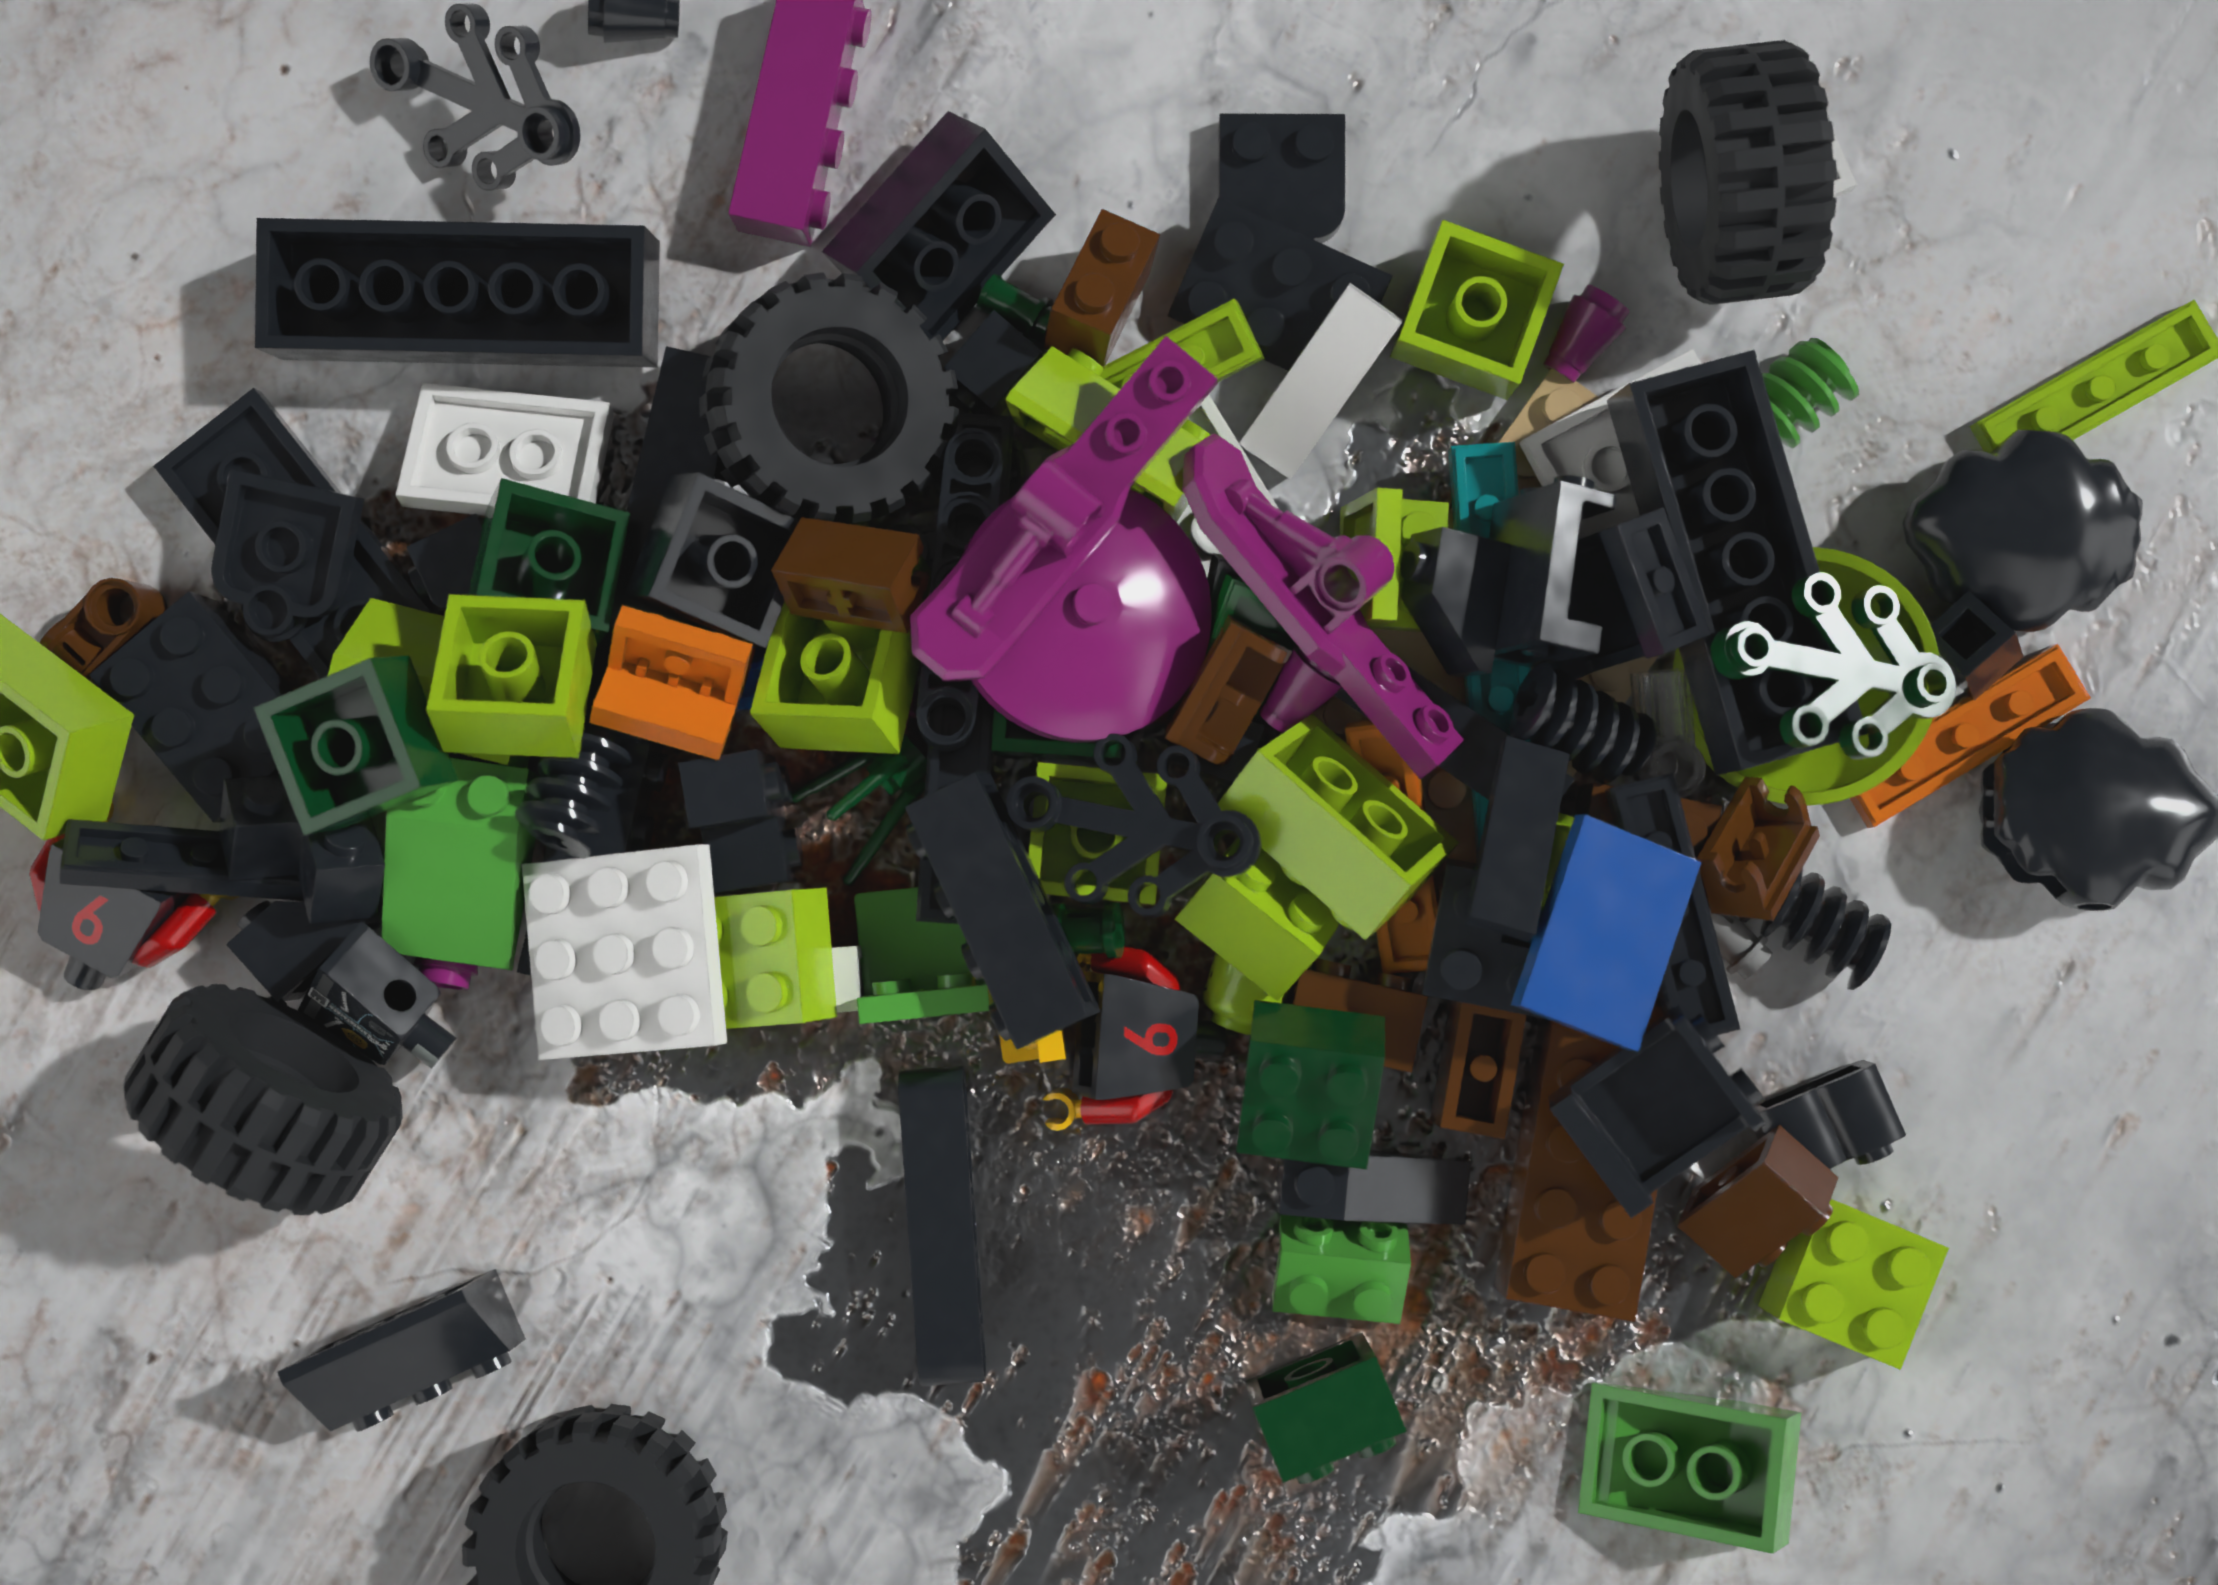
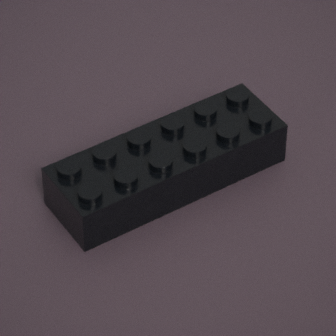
[255,218,660,368]
[1606,349,1867,775]

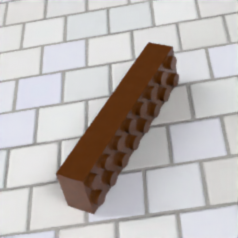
[1494,783,1722,1322]

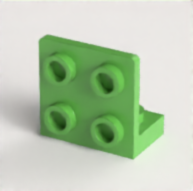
[854,887,993,1024]

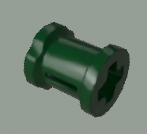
[1052,902,1125,959]

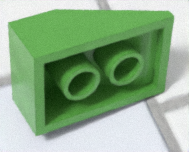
[381,758,540,971]
[1578,1382,1802,1554]

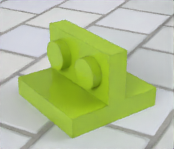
[1339,487,1449,632]

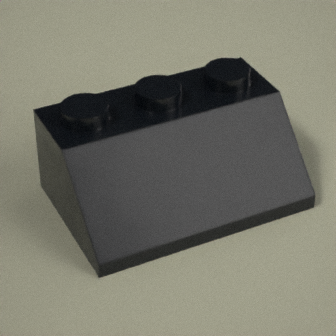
[822,111,1056,340]
[277,1269,526,1432]

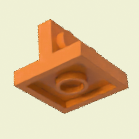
[590,605,756,760]

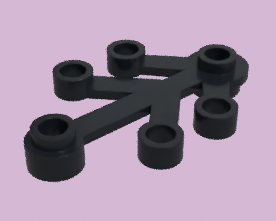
[370,3,581,191]
[1006,733,1261,918]

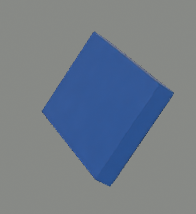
[1511,814,1701,1052]

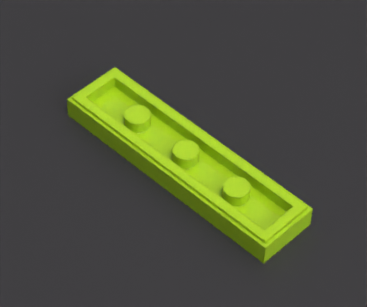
[1969,299,2218,453]

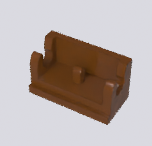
[771,517,929,633]
[1165,615,1292,767]
[1696,776,1820,921]

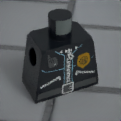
[298,921,457,1069]

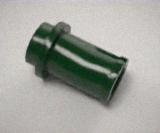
[976,274,1054,345]

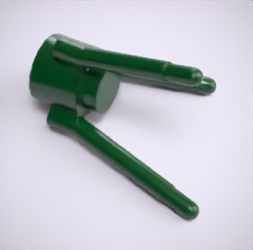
[792,734,927,886]

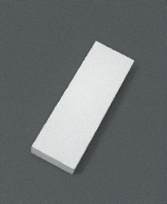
[1239,283,1402,480]

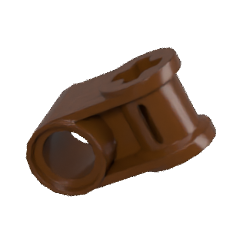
[39,578,168,688]

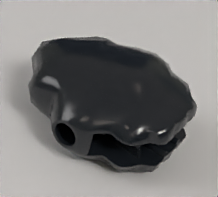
[1902,430,2143,632]
[1979,708,2218,911]

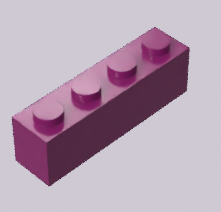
[728,0,871,247]

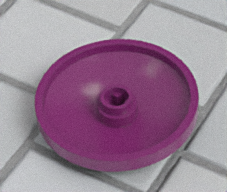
[959,489,1212,743]

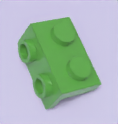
[1272,1214,1411,1324]

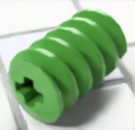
[1762,338,1859,449]

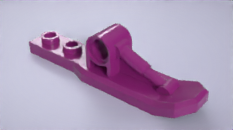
[910,336,1218,681]
[1183,433,1464,779]

